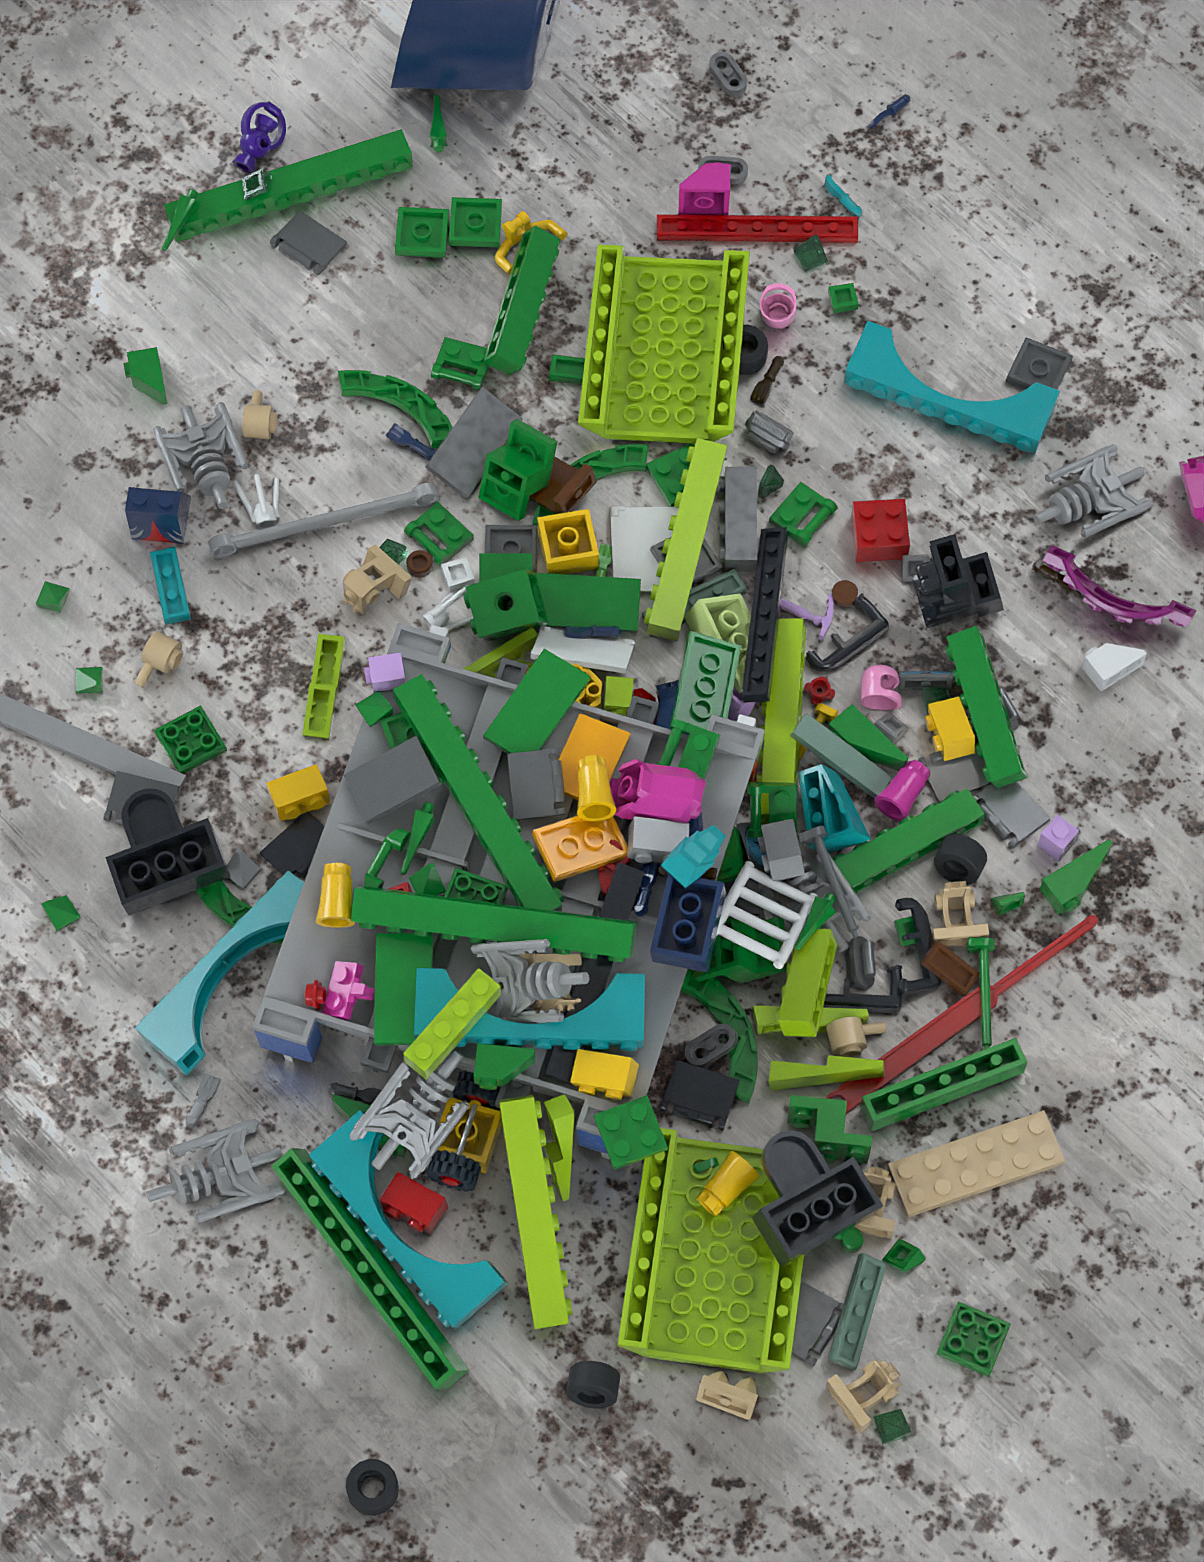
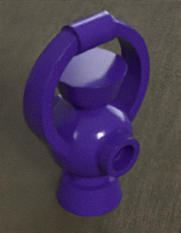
[232,101,286,174]

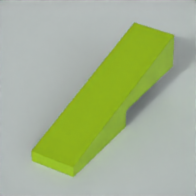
[302,633,346,739]
[752,1006,869,1035]
[769,1055,885,1091]
[544,1094,574,1201]

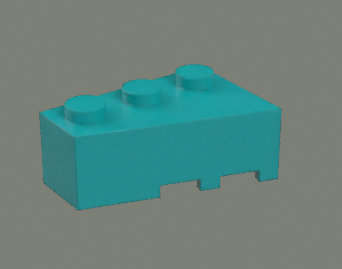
[799,764,871,854]

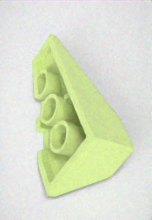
[684,593,751,693]

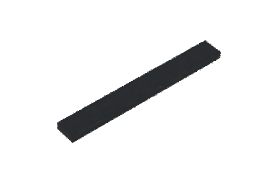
[742,527,788,703]
[544,862,644,1084]

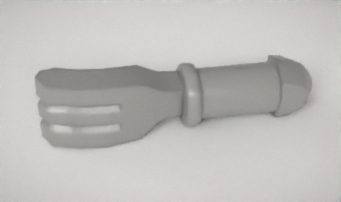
[186,1073,221,1128]

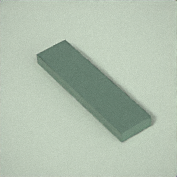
[642,569,747,637]
[790,713,892,799]
[828,1253,887,1371]

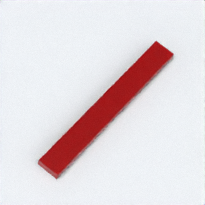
[657,214,858,243]

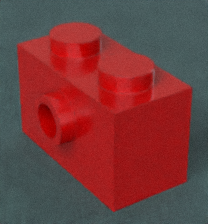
[380,1172,448,1235]

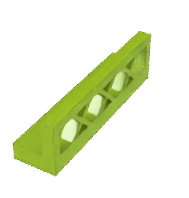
[463,627,538,678]

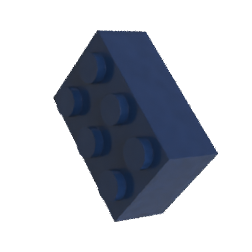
[650,873,726,973]

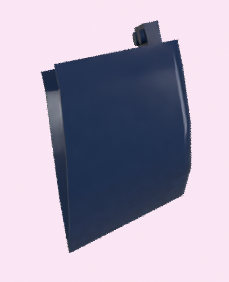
[391,0,560,91]

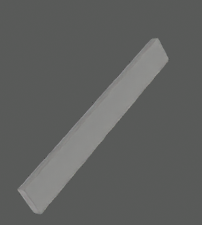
[0,694,187,796]

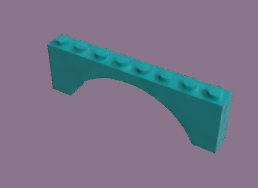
[844,321,1060,453]
[135,871,304,1076]
[414,968,645,1051]
[309,1110,509,1329]

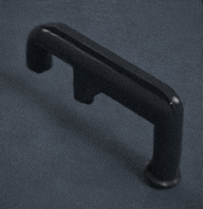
[805,593,889,671]
[895,898,942,995]
[823,965,903,1013]

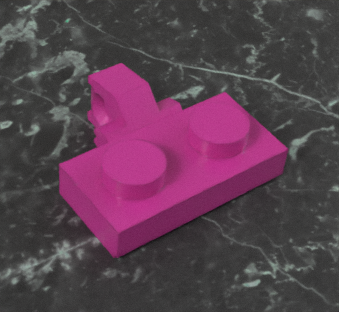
[322,961,375,1020]

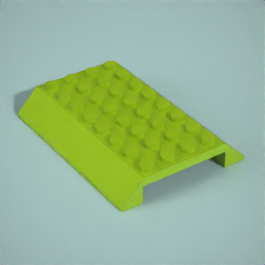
[578,244,750,443]
[618,1128,804,1373]

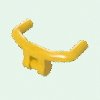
[495,211,568,275]

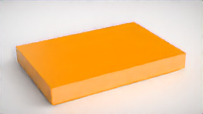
[558,713,631,800]
[532,816,628,882]

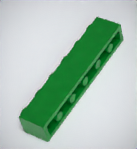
[483,225,560,376]
[945,626,1028,789]
[832,788,985,893]
[860,1038,1027,1132]

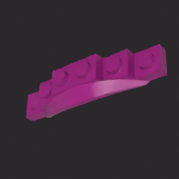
[1043,545,1197,627]

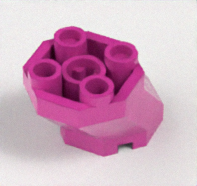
[1179,456,1204,523]
[610,759,706,823]

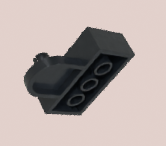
[105,788,231,916]
[752,1131,883,1267]

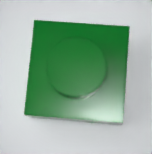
[828,283,859,313]
[894,916,916,947]

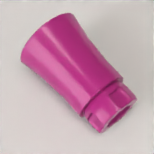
[874,760,930,822]

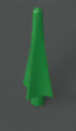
[429,94,448,152]
[162,189,199,251]
[401,802,435,875]
[795,893,836,950]

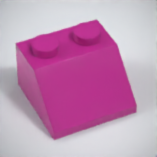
[678,162,730,215]

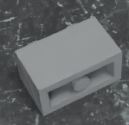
[627,816,689,863]
[758,819,805,881]

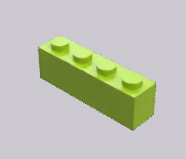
[776,929,837,1037]
[403,968,501,1080]

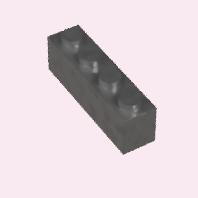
[719,467,757,572]

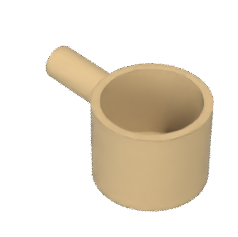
[243,390,277,439]
[134,631,183,688]
[826,1017,886,1058]

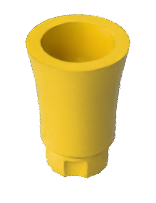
[577,755,616,821]
[315,862,355,928]
[696,1151,760,1217]

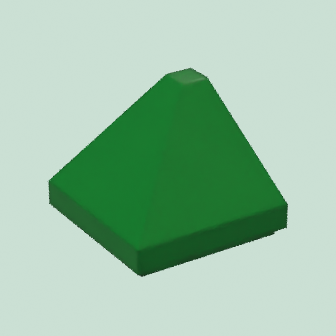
[36,581,70,612]
[76,667,103,694]
[355,690,393,727]
[409,862,446,896]
[990,892,1025,915]
[41,895,81,931]
[882,1238,926,1272]

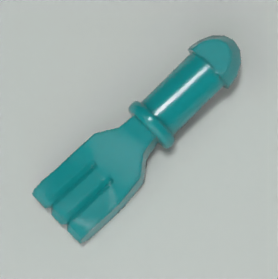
[824,174,862,217]

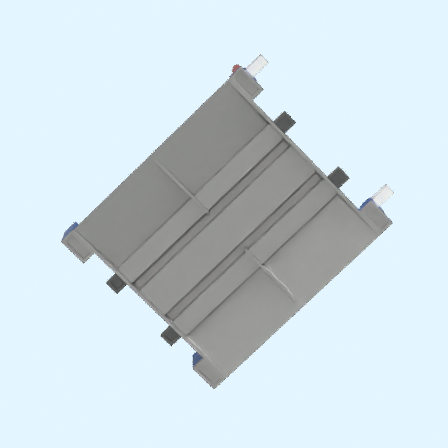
[252,623,765,1159]

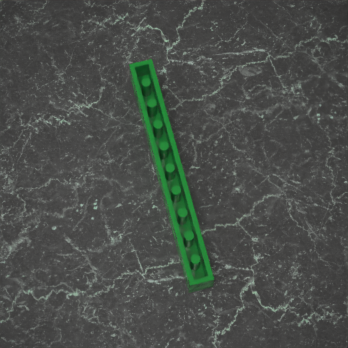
[164,129,413,242]
[393,674,564,912]
[351,886,637,962]
[271,1148,469,1389]

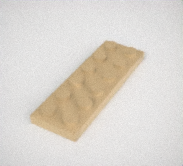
[887,1110,1065,1218]

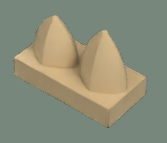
[696,1370,758,1420]

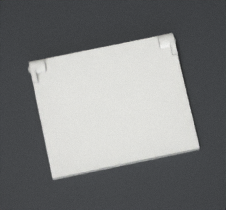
[609,506,692,594]
[530,626,636,673]

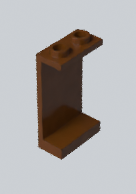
[504,440,597,514]

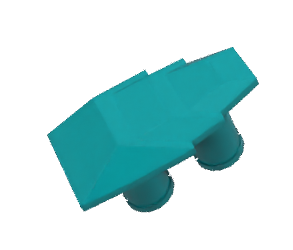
[661,825,726,888]

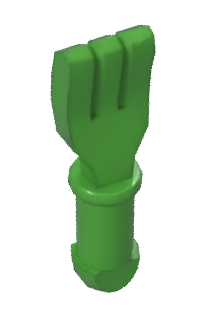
[595,543,612,577]

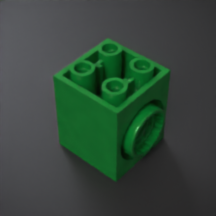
[463,569,549,641]

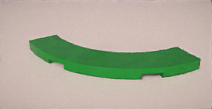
[338,370,453,448]
[532,444,649,525]
[196,880,284,944]
[681,969,758,1104]

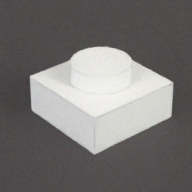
[441,557,475,591]

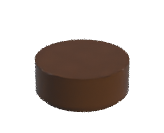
[406,550,433,578]
[832,580,858,608]

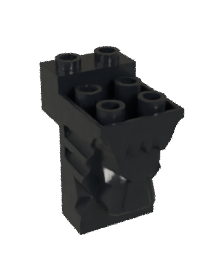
[912,534,1004,628]

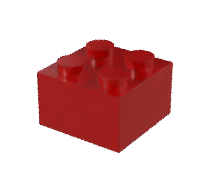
[851,499,910,562]

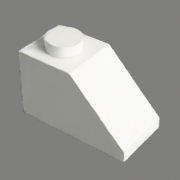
[1082,643,1147,691]

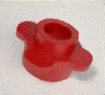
[804,676,835,706]
[305,980,326,1010]

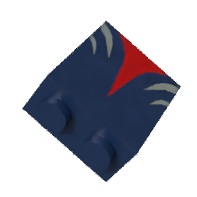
[125,487,191,544]

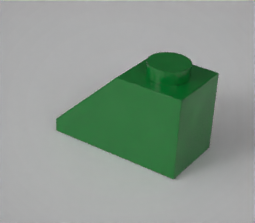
[123,347,167,405]
[474,1044,536,1090]

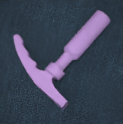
[780,594,834,641]

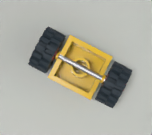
[426,1070,502,1192]

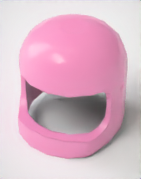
[760,283,796,329]
[861,665,902,711]

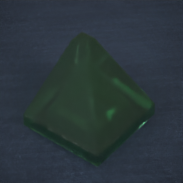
[242,168,272,201]
[794,234,828,272]
[758,464,784,499]
[379,538,407,565]
[921,687,950,715]
[873,1409,911,1445]

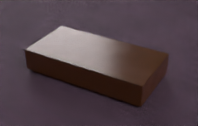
[920,941,980,996]

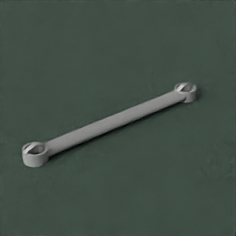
[208,483,440,558]

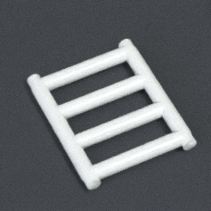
[716,861,818,969]

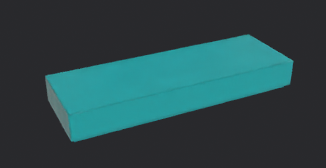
[150,547,191,625]

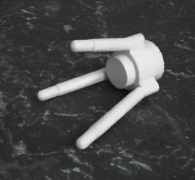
[233,474,280,529]
[422,585,473,631]

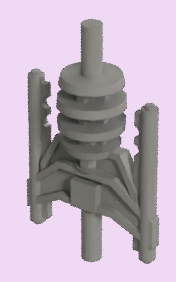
[153,402,249,509]
[1033,444,1154,538]
[760,852,871,952]
[471,939,589,1024]
[349,1050,469,1179]
[146,1119,285,1223]

